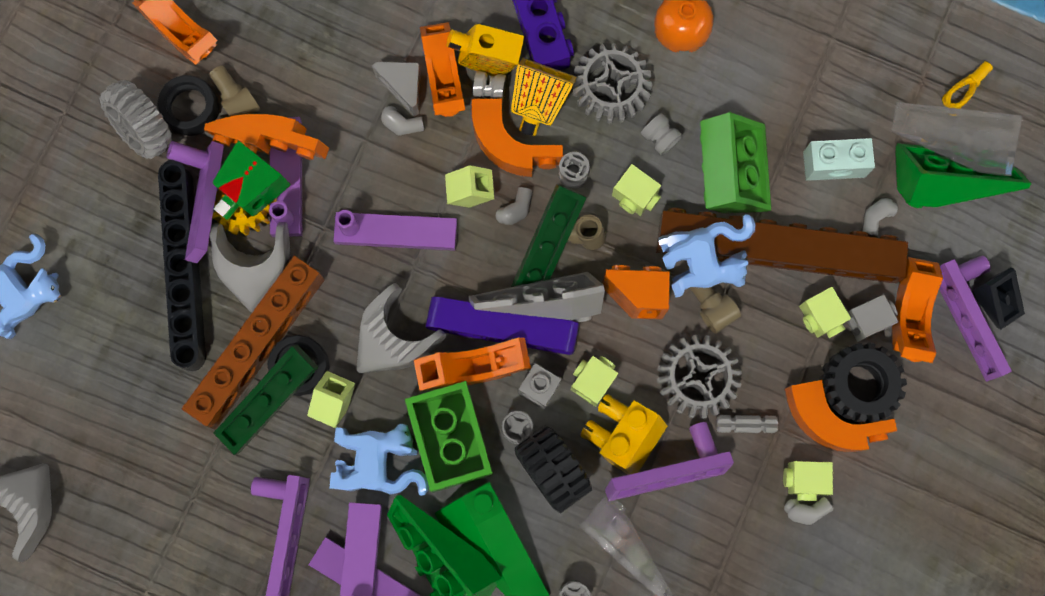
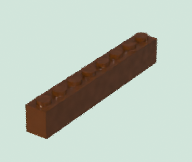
[656,208,908,284]

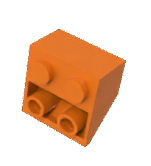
[602,265,670,320]

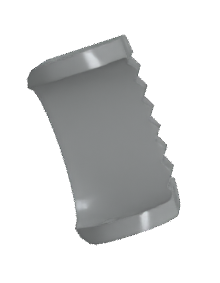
[210,222,290,312]
[356,283,446,373]
[0,463,52,562]

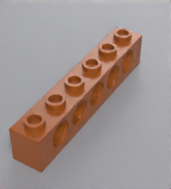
[182,256,325,430]

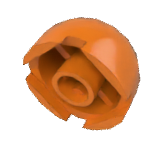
[654,0,714,53]

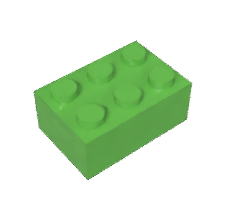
[405,381,493,493]

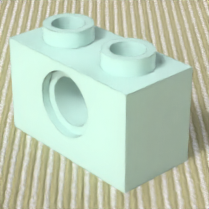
[803,138,875,181]

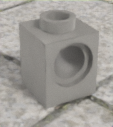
[847,295,898,342]
[518,363,562,410]

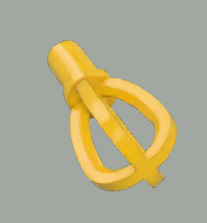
[942,61,993,112]

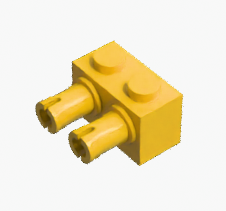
[581,394,668,475]

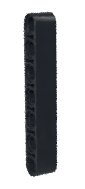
[158,160,206,372]

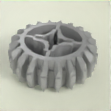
[573,43,653,124]
[99,80,172,159]
[657,335,742,419]

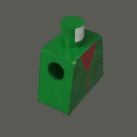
[213,141,291,220]

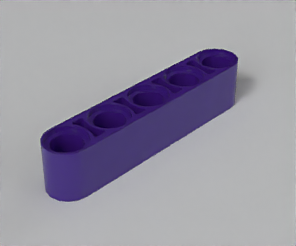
[425,297,579,355]

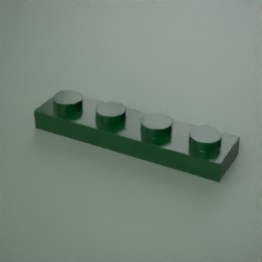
[511,184,587,287]
[213,345,318,455]

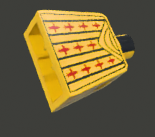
[446,24,524,76]
[511,58,577,136]

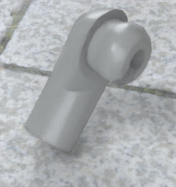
[381,106,424,135]
[496,187,532,225]
[862,198,898,238]
[784,497,833,525]

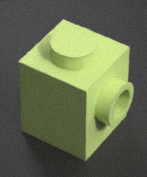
[612,164,661,216]
[445,165,494,208]
[799,287,851,338]
[570,356,619,407]
[307,371,355,428]
[783,461,833,501]

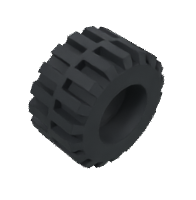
[819,343,907,425]
[514,425,592,513]

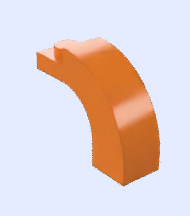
[132,0,218,65]
[420,22,465,117]
[471,99,563,177]
[892,257,943,363]
[414,337,531,391]
[785,380,897,452]

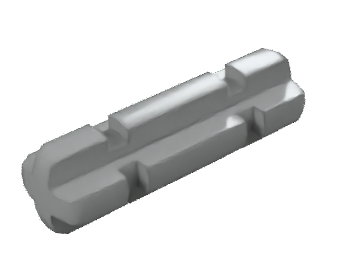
[716,415,778,433]

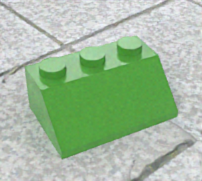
[700,112,771,213]

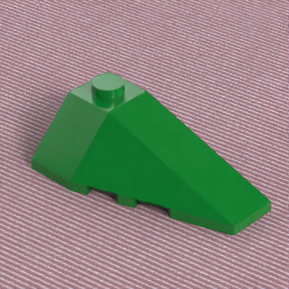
[896,143,1031,208]
[435,482,549,596]
[387,495,501,596]

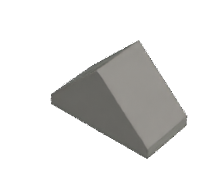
[372,62,421,117]

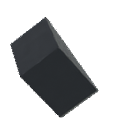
[971,267,1025,330]

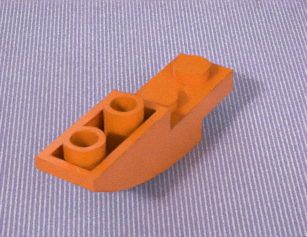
[204,114,329,160]

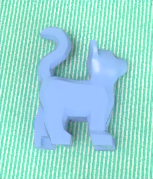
[658,214,755,298]
[0,234,61,339]
[329,424,429,496]

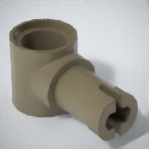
[210,65,260,116]
[568,214,606,250]
[690,287,741,334]

